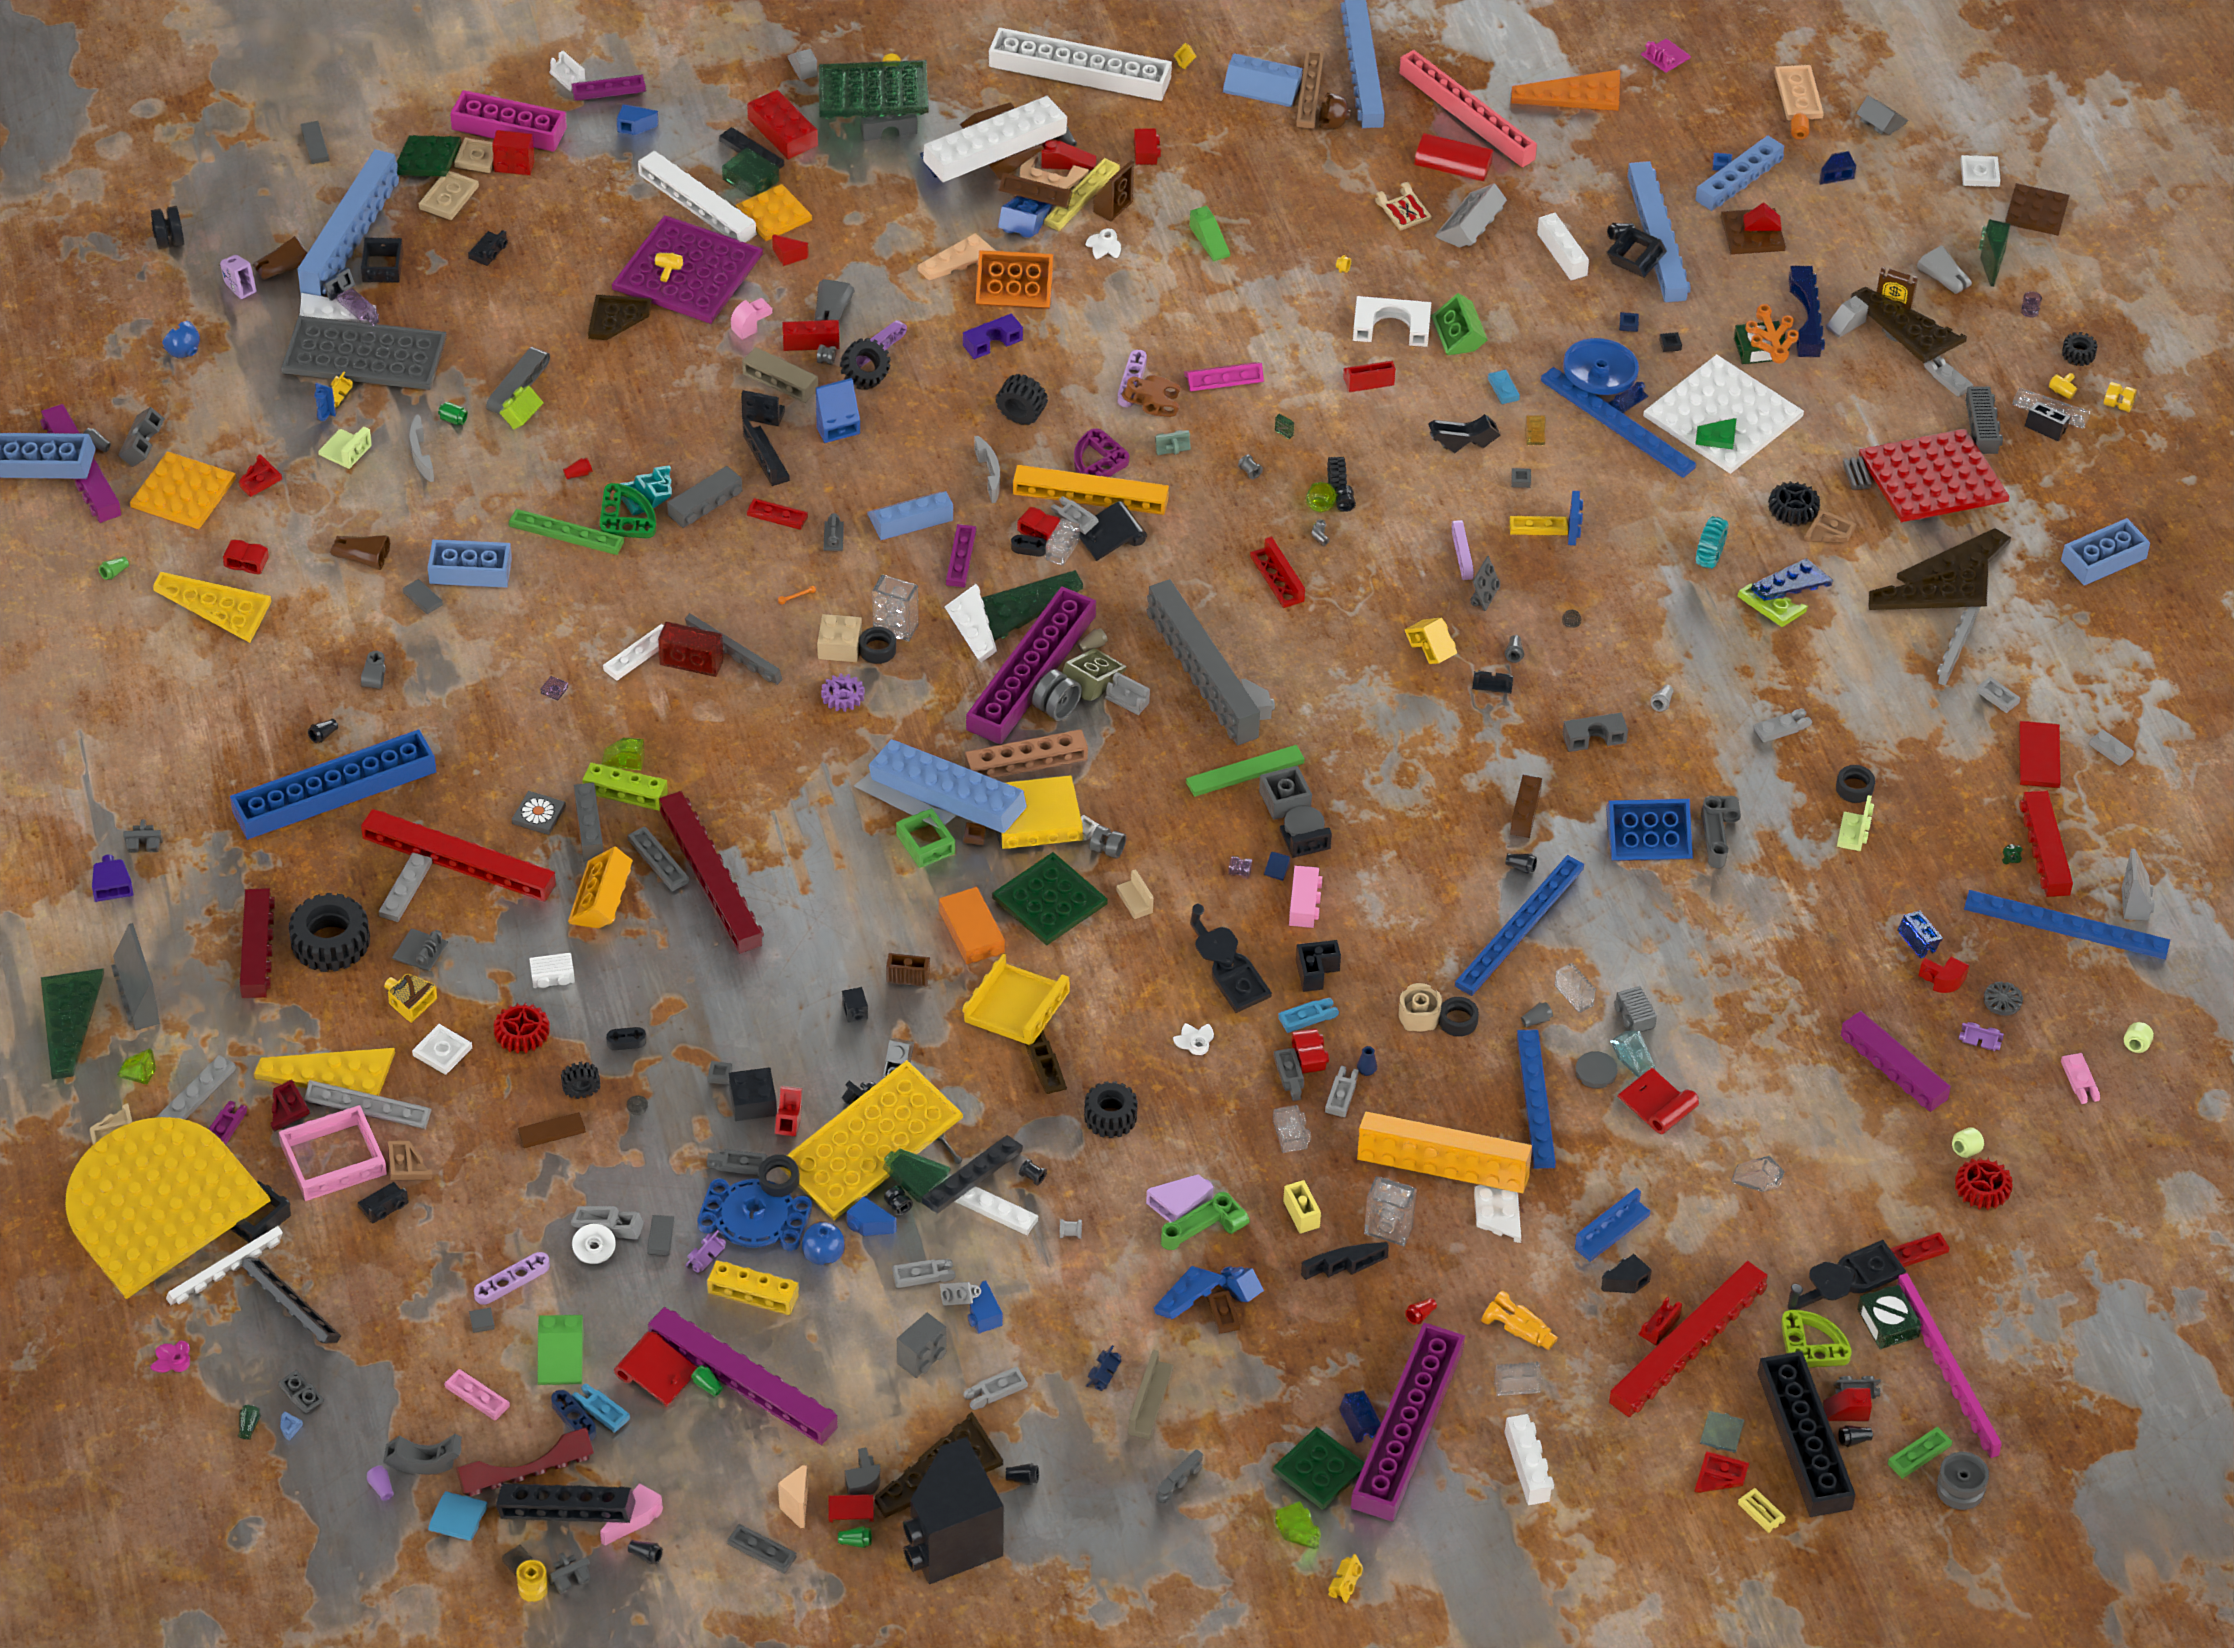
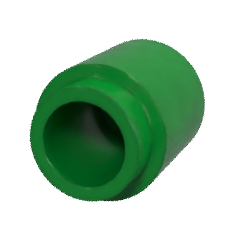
[438,401,468,425]

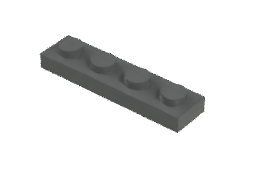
[628,826,689,891]

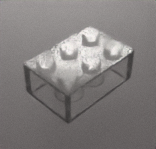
[872,574,918,641]
[1364,1176,1417,1247]

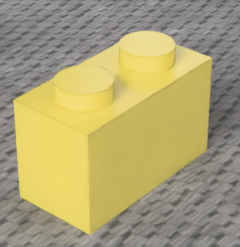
[1283,1180,1321,1234]

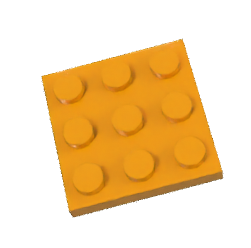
[736,184,812,241]

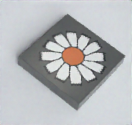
[512,791,566,835]

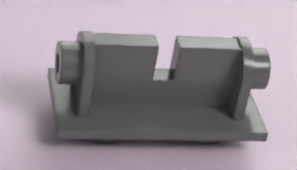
[823,513,844,551]
[1834,1376,1881,1399]

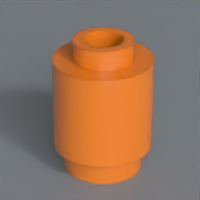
[1791,113,1809,139]

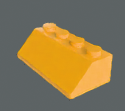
[568,846,633,929]

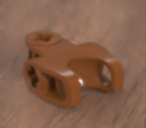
[1122,375,1180,417]

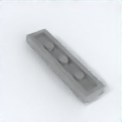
[379,853,432,922]

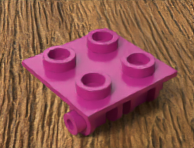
[1641,38,1691,73]

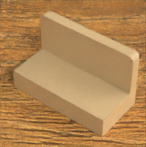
[1116,869,1153,919]

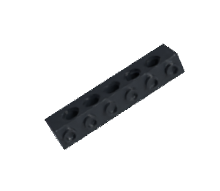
[496,1483,636,1523]

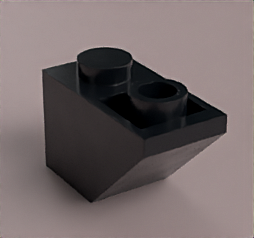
[1601,1253,1652,1294]

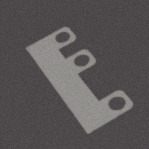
[854,773,957,829]

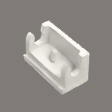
[549,51,585,92]

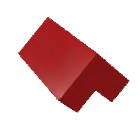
[1343,361,1396,392]

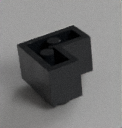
[1295,940,1341,992]

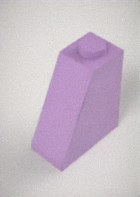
[1146,1174,1214,1222]

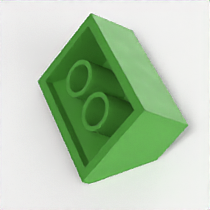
[1431,293,1488,355]

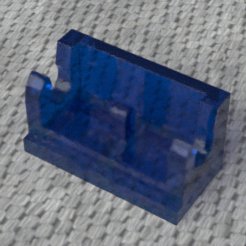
[1897,910,1943,958]
[1339,1390,1381,1443]

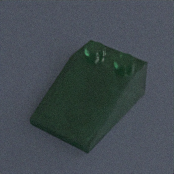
[1978,219,2011,287]

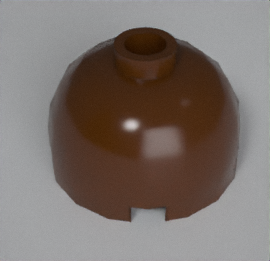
[1319,93,1350,130]

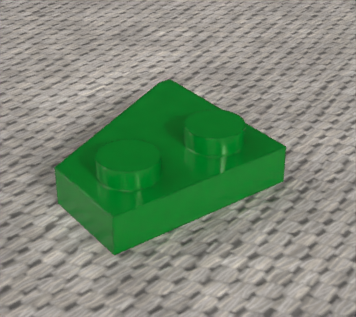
[1695,418,1737,449]

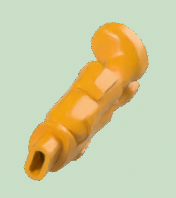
[1481,1290,1558,1350]

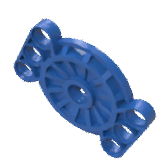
[697,1178,812,1251]

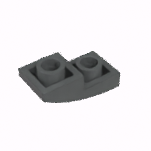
[278,1370,324,1413]

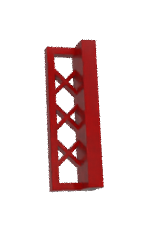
[1250,536,1305,608]

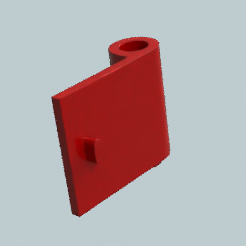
[1617,1067,1699,1134]
[614,1331,697,1407]

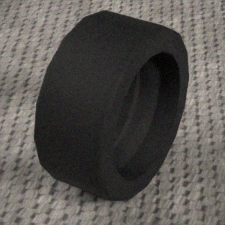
[859,627,896,664]
[1836,765,1875,803]
[1439,997,1479,1037]
[758,1154,800,1197]

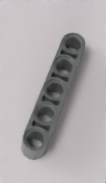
[486,347,550,415]

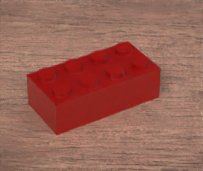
[747,89,818,160]

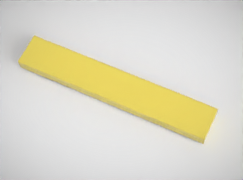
[1044,158,1120,231]

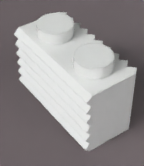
[529,952,575,989]

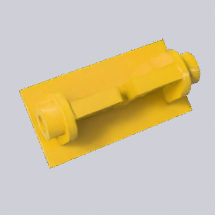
[331,372,353,408]
[1328,1554,1363,1603]

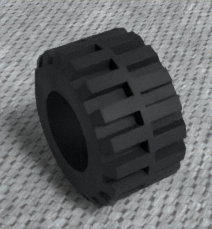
[840,338,891,390]
[995,374,1048,425]
[1084,1081,1138,1138]

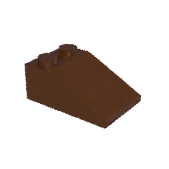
[1093,160,1134,222]

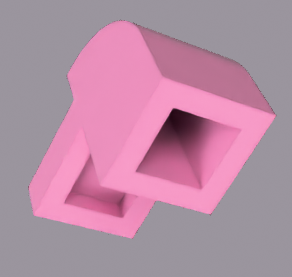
[731,298,772,340]

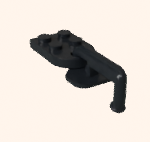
[1190,904,1272,1013]
[1788,1240,1906,1310]

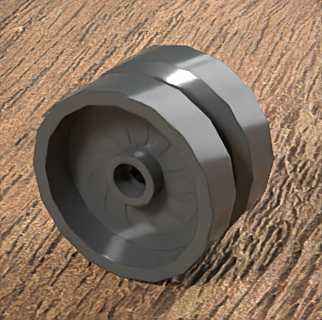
[1033,669,1082,721]
[1936,1452,1989,1510]

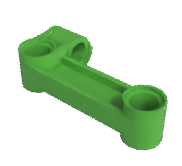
[1161,1192,1250,1250]

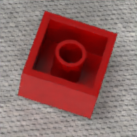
[492,130,535,176]

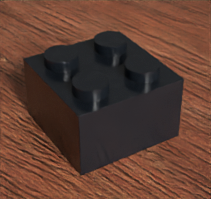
[728,1067,777,1121]

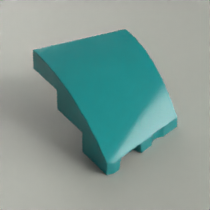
[620,465,672,516]

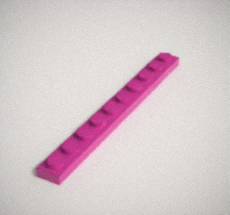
[1896,1273,2002,1458]

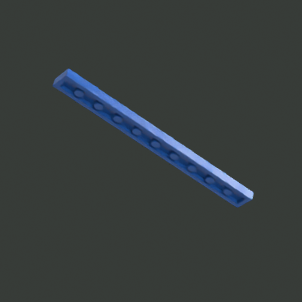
[1541,367,1696,478]
[1455,855,1584,996]
[1964,890,2171,960]

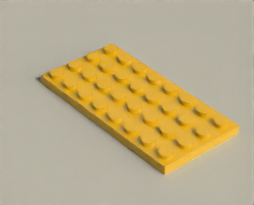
[780,1060,963,1221]

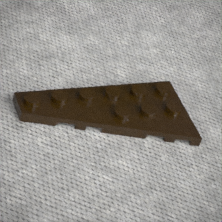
[1851,286,1967,364]
[1897,528,2011,583]
[1868,560,1989,610]
[874,1412,1003,1518]

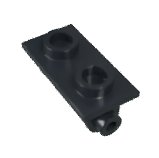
[1472,670,1514,694]

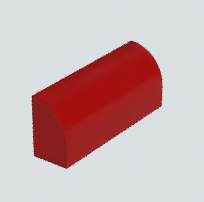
[1414,133,1493,182]

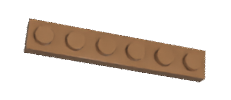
[1296,50,1324,128]

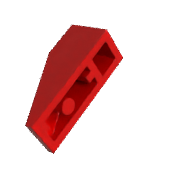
[1041,140,1096,171]

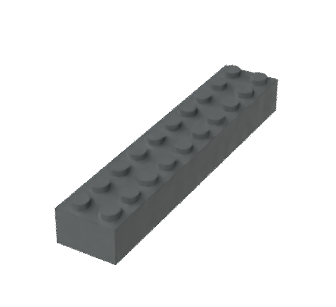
[1146,579,1260,746]

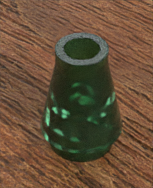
[238,1405,261,1440]

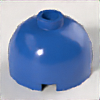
[162,321,200,358]
[802,1222,845,1265]

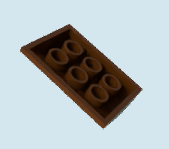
[960,102,1044,180]

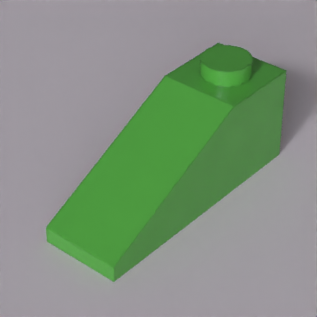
[1189,205,1230,262]

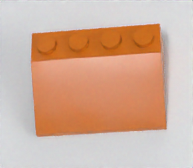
[975,250,1054,309]

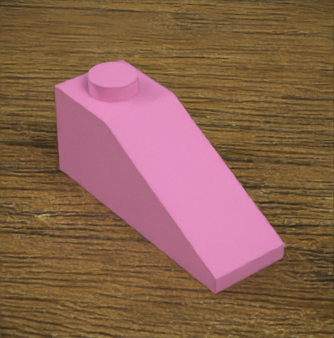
[600,1483,663,1545]

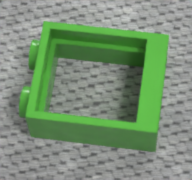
[896,808,955,868]

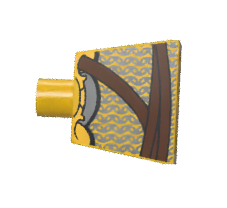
[384,974,437,1023]

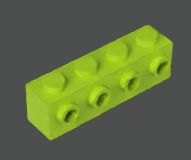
[582,762,668,811]

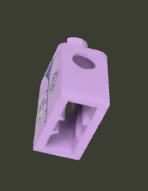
[220,255,257,299]

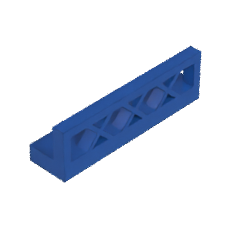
[1575,1188,1650,1262]

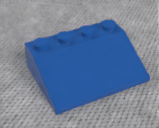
[1606,799,1693,861]

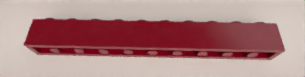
[659,791,764,954]

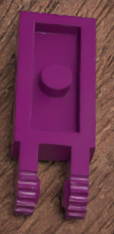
[209,1101,247,1145]

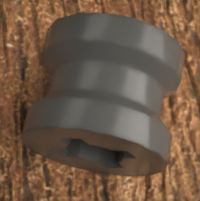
[817,344,836,365]

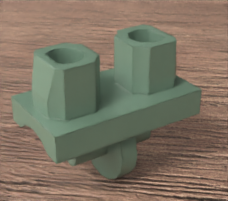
[1155,430,1191,455]

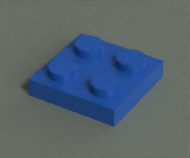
[1568,490,1583,546]

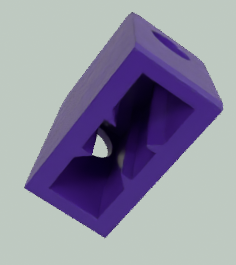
[92,854,134,902]

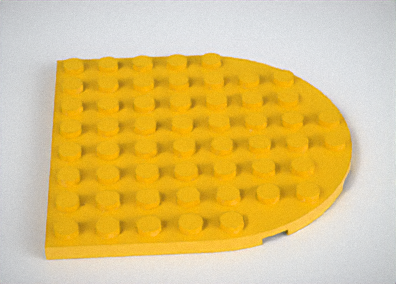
[65,1117,270,1299]

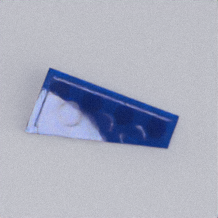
[1751,558,1833,601]

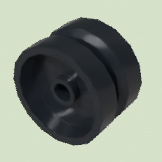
[151,205,184,250]

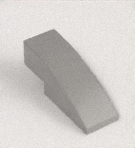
[571,1206,644,1239]

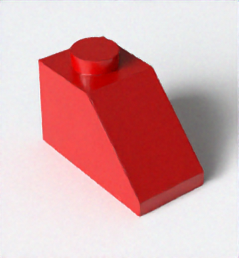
[1823,1388,1872,1421]

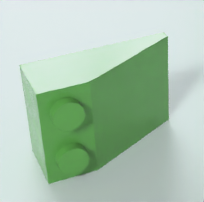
[538,1315,584,1385]

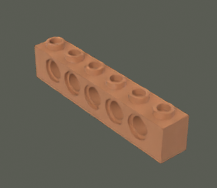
[965,729,1088,778]

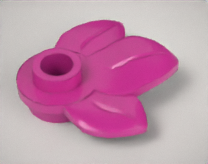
[150,1340,190,1373]

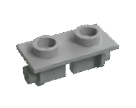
[940,1282,981,1305]

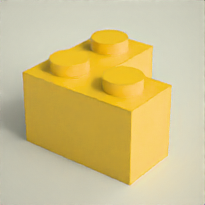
[1405,618,1457,664]

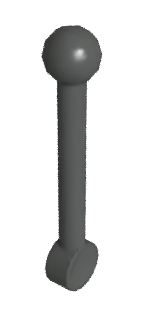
[936,1134,962,1164]

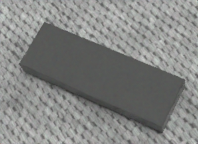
[300,121,329,164]
[727,1524,797,1574]

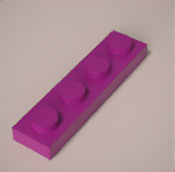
[571,74,646,101]
[946,524,976,587]

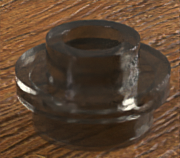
[1562,610,1582,628]
[627,1095,648,1116]

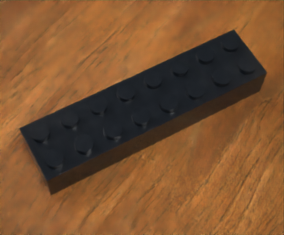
[1757,1351,1856,1517]

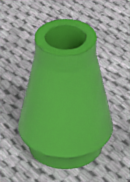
[99,556,129,580]

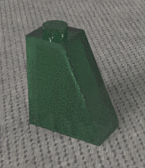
[883,1148,951,1203]

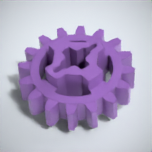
[821,673,865,712]

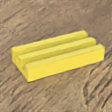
[1738,1488,1786,1533]

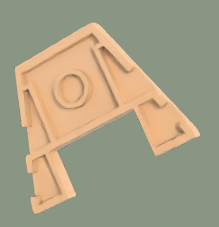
[1020,155,1089,189]

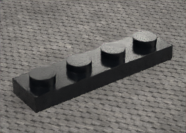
[719,127,784,174]

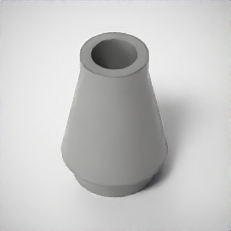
[1651,685,1673,712]

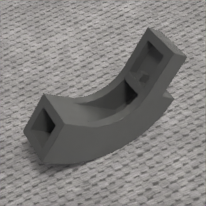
[383,1434,462,1475]

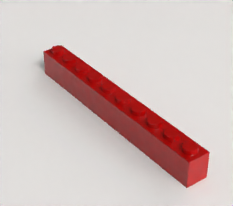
[361,809,556,902]
[1609,1260,1768,1418]

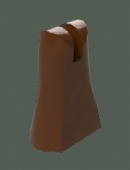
[253,236,307,280]
[330,535,390,570]

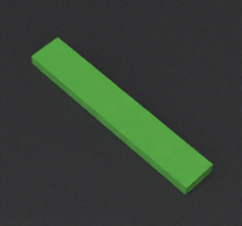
[509,509,624,555]
[1186,745,1305,797]

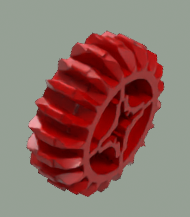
[493,1002,550,1054]
[1955,1157,2013,1211]

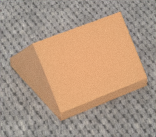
[778,1465,808,1528]

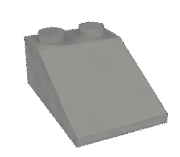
[2121,848,2154,921]

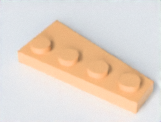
[918,233,996,280]

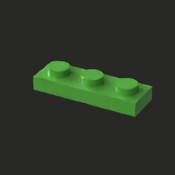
[1887,1427,1953,1479]

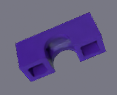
[963,313,1023,359]

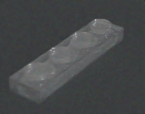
[2012,388,2091,429]

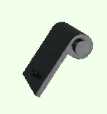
[1073,501,1147,561]

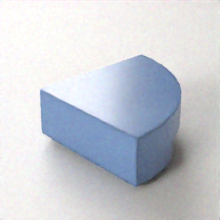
[280,1411,303,1441]

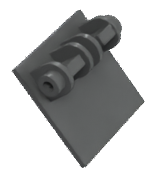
[1470,556,1500,611]
[392,928,448,972]

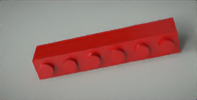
[2019,790,2073,897]

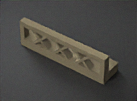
[1128,1350,1174,1440]

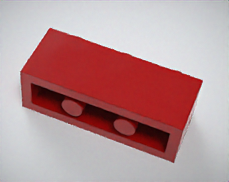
[782,320,840,351]

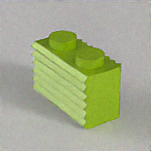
[500,385,544,429]

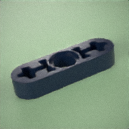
[551,1390,596,1441]

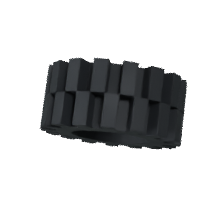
[2062,332,2098,366]
[1327,456,1347,492]
[561,1062,601,1099]

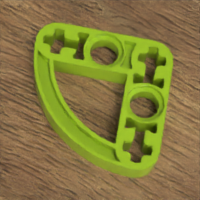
[1781,1310,1852,1368]

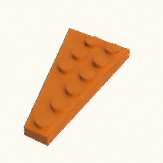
[1511,70,1620,111]

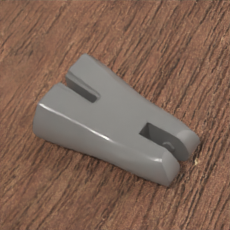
[1917,245,1972,294]

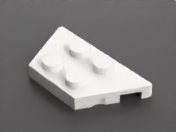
[1474,1185,1521,1243]

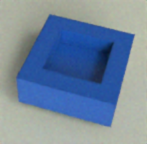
[1713,153,1732,171]

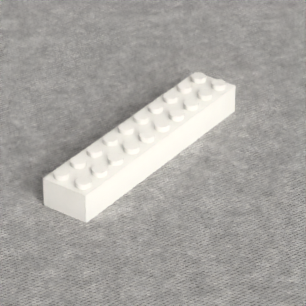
[989,28,1172,101]

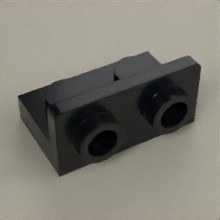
[468,230,508,266]
[358,1182,409,1224]

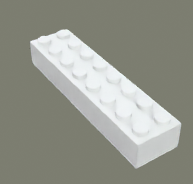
[923,96,1067,182]

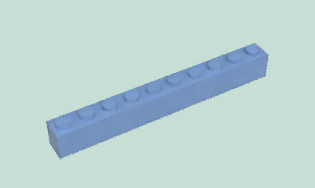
[1340,0,1384,128]
[1627,161,1690,302]

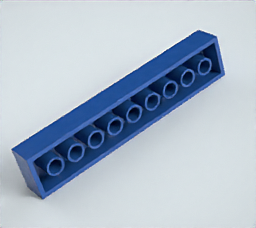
[230,729,436,840]

